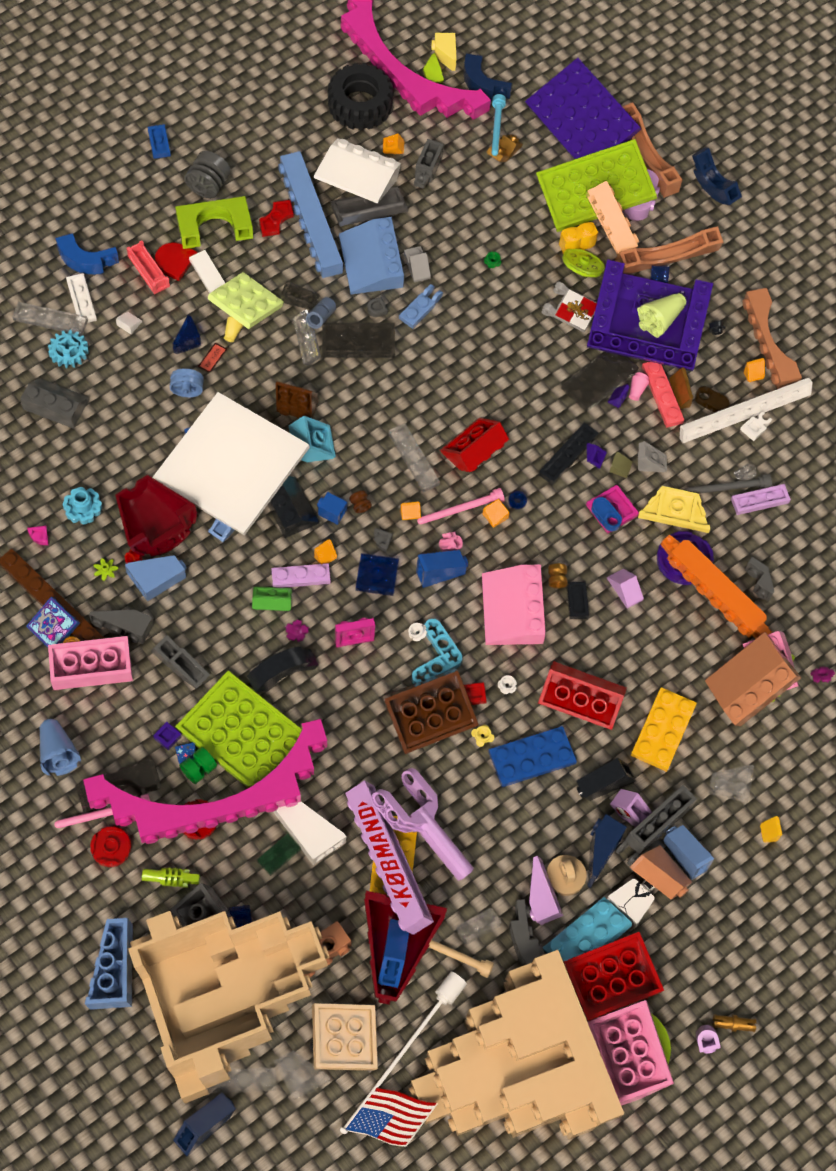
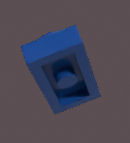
[148,124,171,159]

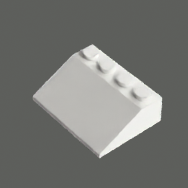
[314,138,401,203]

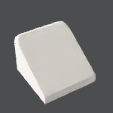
[116,312,142,334]

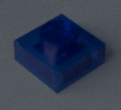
[650,265,669,283]

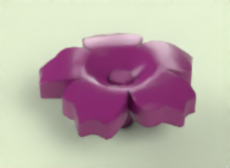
[285,619,309,642]
[811,666,835,683]

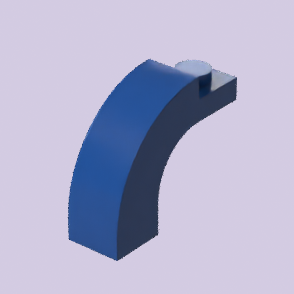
[56,233,119,274]

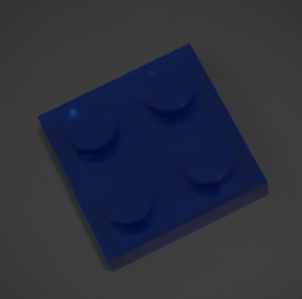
[355,553,399,596]

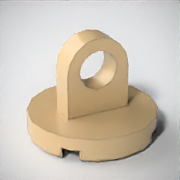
[546,855,587,896]

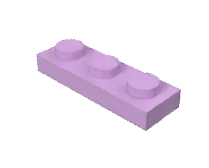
[731,484,791,515]
[271,563,330,588]

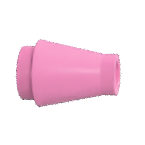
[629,372,649,401]

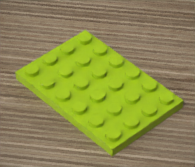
[536,139,657,232]
[175,671,311,788]

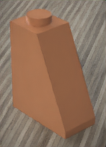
[630,845,692,899]

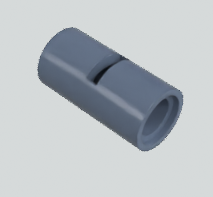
[306,297,336,329]

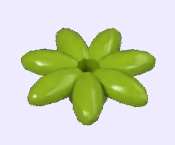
[93,558,118,581]

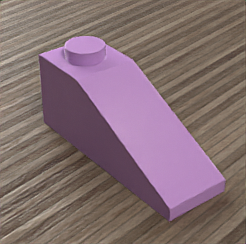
[529,856,564,925]

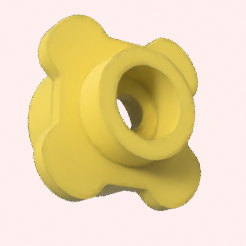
[471,725,494,747]

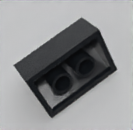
[268,476,319,538]

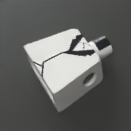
[607,879,655,929]

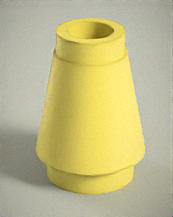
[224,316,244,342]

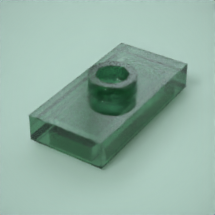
[257,834,301,876]

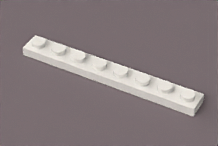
[680,378,813,443]

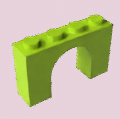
[175,196,253,249]

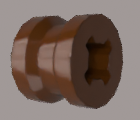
[349,490,372,513]

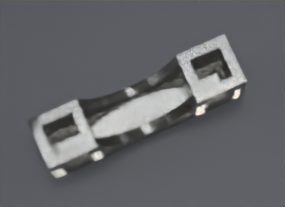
[75,760,162,813]

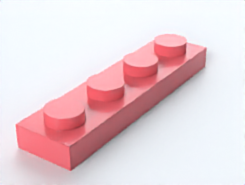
[642,362,684,428]

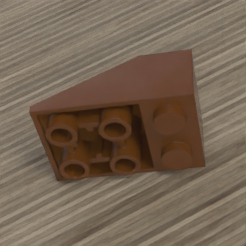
[276,381,318,419]

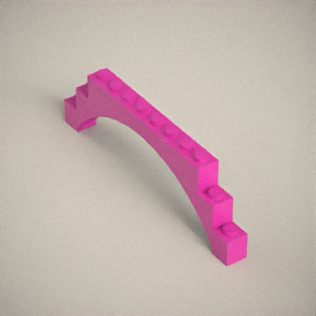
[340,0,491,120]
[83,719,327,844]

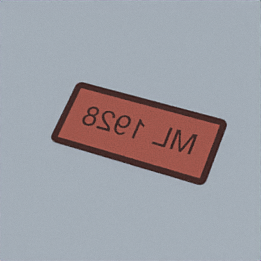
[198,343,227,373]

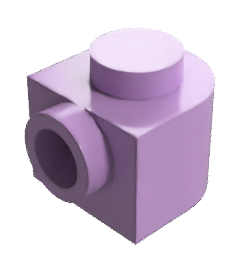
[696,1025,721,1054]

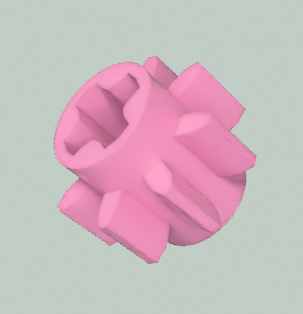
[439,532,463,552]

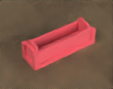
[126,240,170,295]

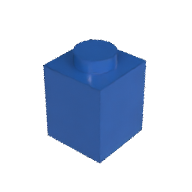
[317,492,347,525]

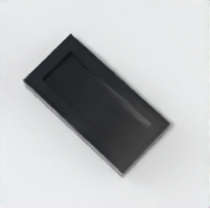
[566,581,589,620]

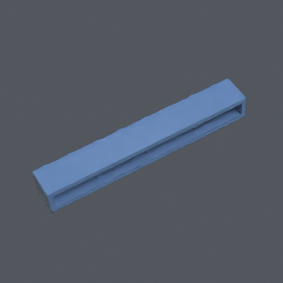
[278,151,343,278]

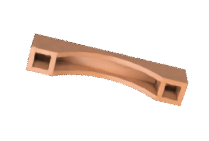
[622,103,682,198]
[615,226,723,274]
[742,288,802,389]

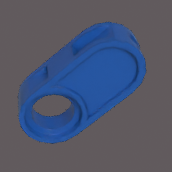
[591,497,622,531]

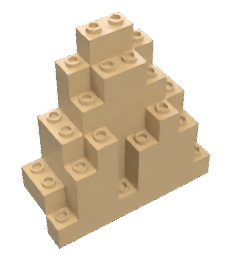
[128,911,330,1103]
[408,950,624,1140]

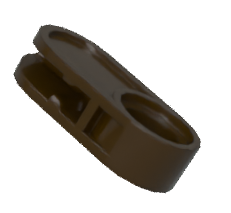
[695,386,730,413]

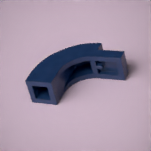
[463,54,512,102]
[692,147,742,205]

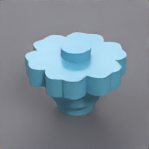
[63,487,102,524]

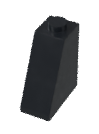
[576,758,636,801]

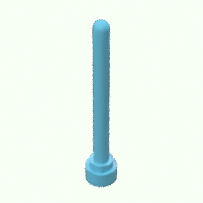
[491,94,506,156]

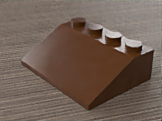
[382,668,479,754]

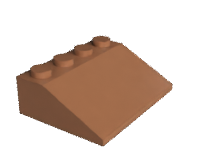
[705,632,801,727]

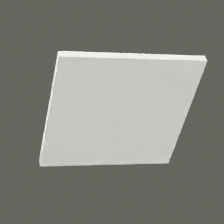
[152,392,310,536]

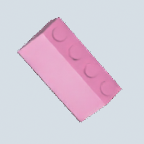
[48,636,133,690]

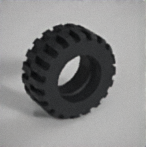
[328,63,393,130]

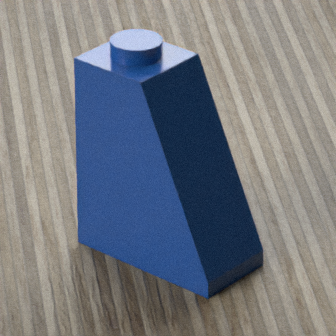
[416,550,468,588]
[378,919,409,988]

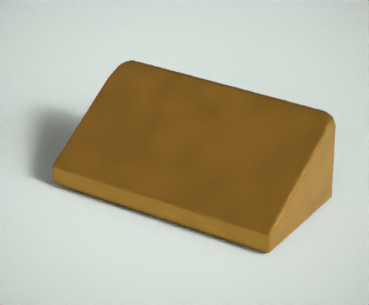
[669,367,693,409]

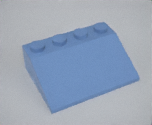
[339,217,404,294]

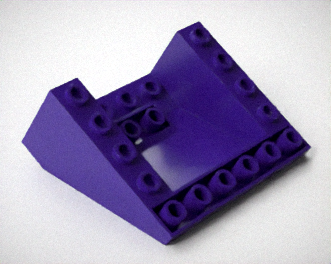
[587,260,713,371]

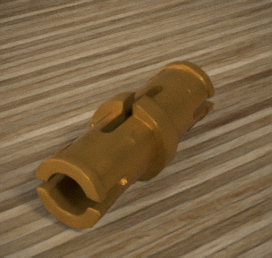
[712,1014,756,1032]

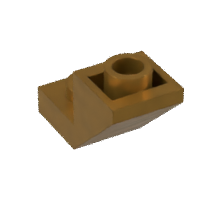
[486,134,523,162]

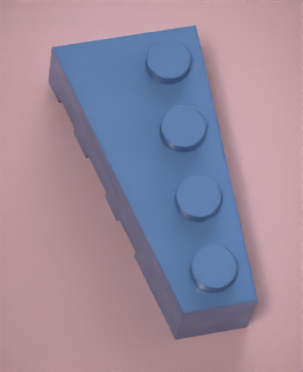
[85,918,133,1010]

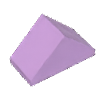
[607,569,644,609]

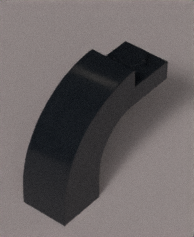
[247,646,319,692]

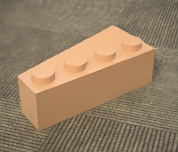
[586,181,639,256]

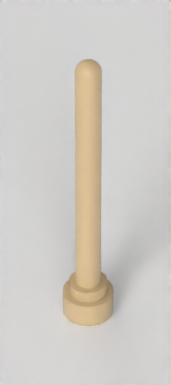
[429,940,494,978]

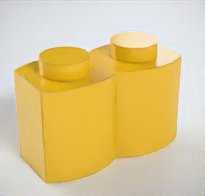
[559,222,598,253]

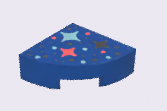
[175,743,195,764]

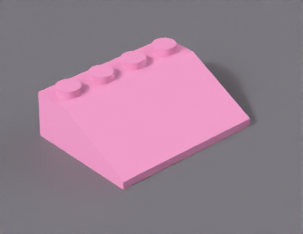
[482,565,545,645]
[588,1000,674,1106]

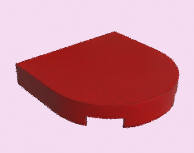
[155,242,197,281]

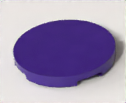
[656,531,714,585]

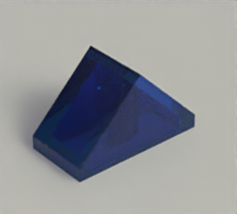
[173,315,201,354]

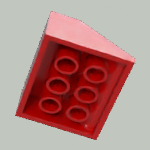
[563,932,664,1022]

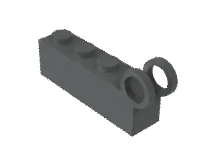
[616,785,697,866]

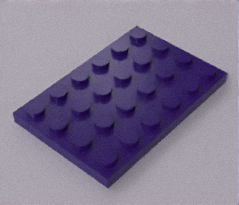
[525,58,641,159]

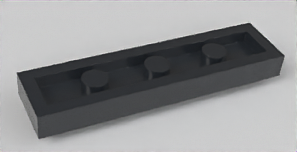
[538,422,599,485]

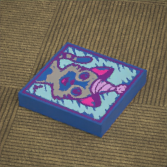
[26,597,80,647]

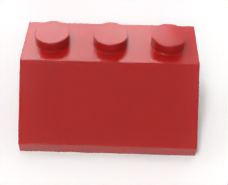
[440,418,509,472]

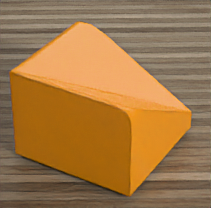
[482,499,509,528]

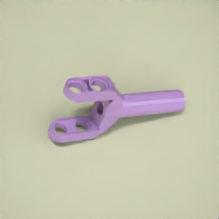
[371,768,474,881]

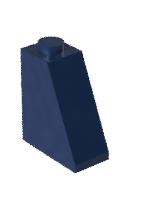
[173,1093,236,1156]

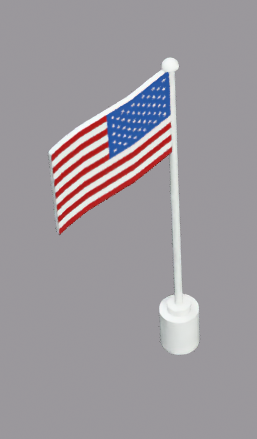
[340,971,467,1146]

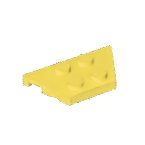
[638,486,710,533]

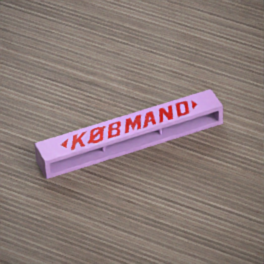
[345,780,434,935]

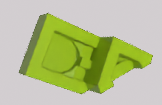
[423,53,444,83]

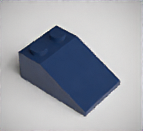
[587,814,627,888]

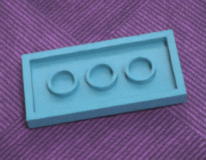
[543,897,632,961]

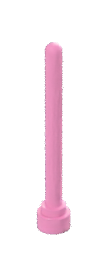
[417,488,505,525]
[54,794,150,828]

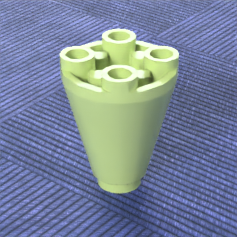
[637,293,686,338]

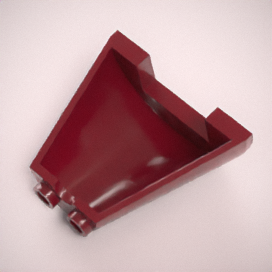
[115,475,197,556]

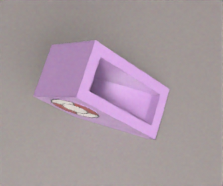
[610,789,652,828]

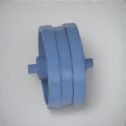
[170,369,204,398]

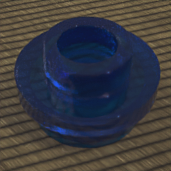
[508,491,527,509]

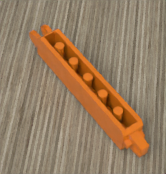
[660,535,772,639]

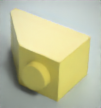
[431,33,456,71]

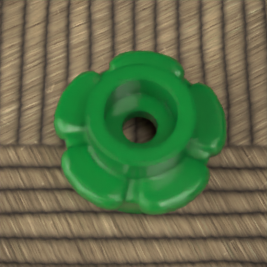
[484,252,501,268]

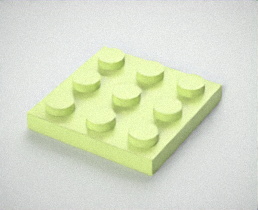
[208,272,284,329]

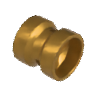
[548,563,568,589]

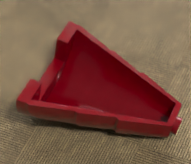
[364,890,447,1005]

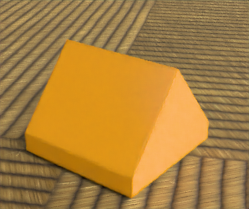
[400,501,421,520]

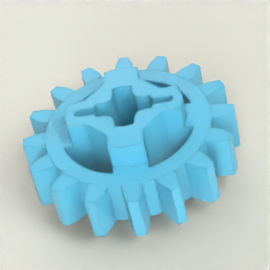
[48,330,89,368]

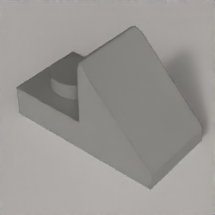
[404,246,431,282]
[638,441,667,472]

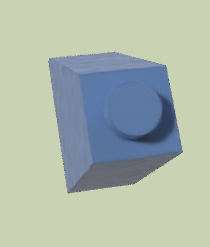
[125,555,187,602]
[663,825,714,880]

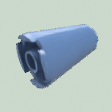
[40,719,81,776]

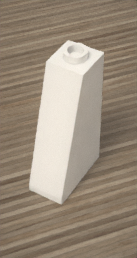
[274,802,346,865]

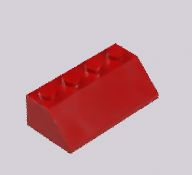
[538,661,627,730]

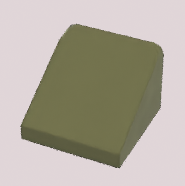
[610,451,633,478]

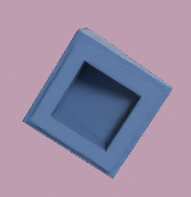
[208,519,234,542]

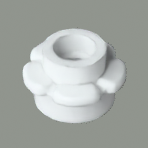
[408,623,427,641]
[498,675,517,694]

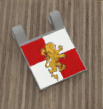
[541,282,597,332]

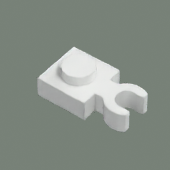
[740,412,772,441]

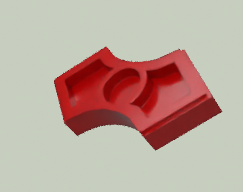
[259,200,294,237]

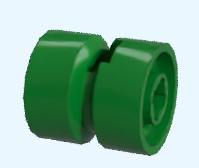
[179,747,217,784]

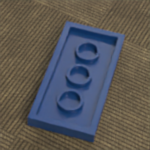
[488,726,577,787]

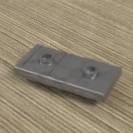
[331,187,408,227]

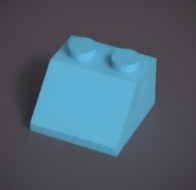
[288,416,336,462]

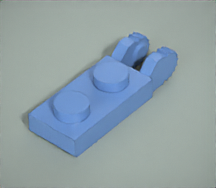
[399,284,443,329]

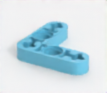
[412,619,462,684]

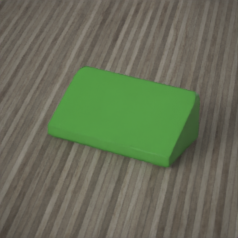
[252,587,292,611]

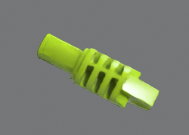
[142,867,200,888]

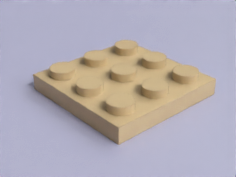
[312,1003,378,1070]

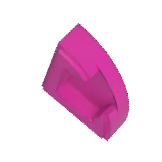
[27,526,49,545]

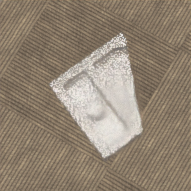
[708,765,754,803]
[274,1051,330,1100]

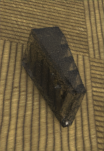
[279,281,319,310]

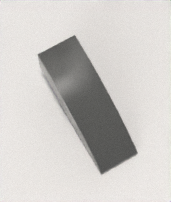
[151,635,210,689]

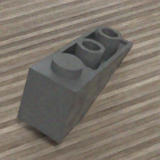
[89,610,154,644]

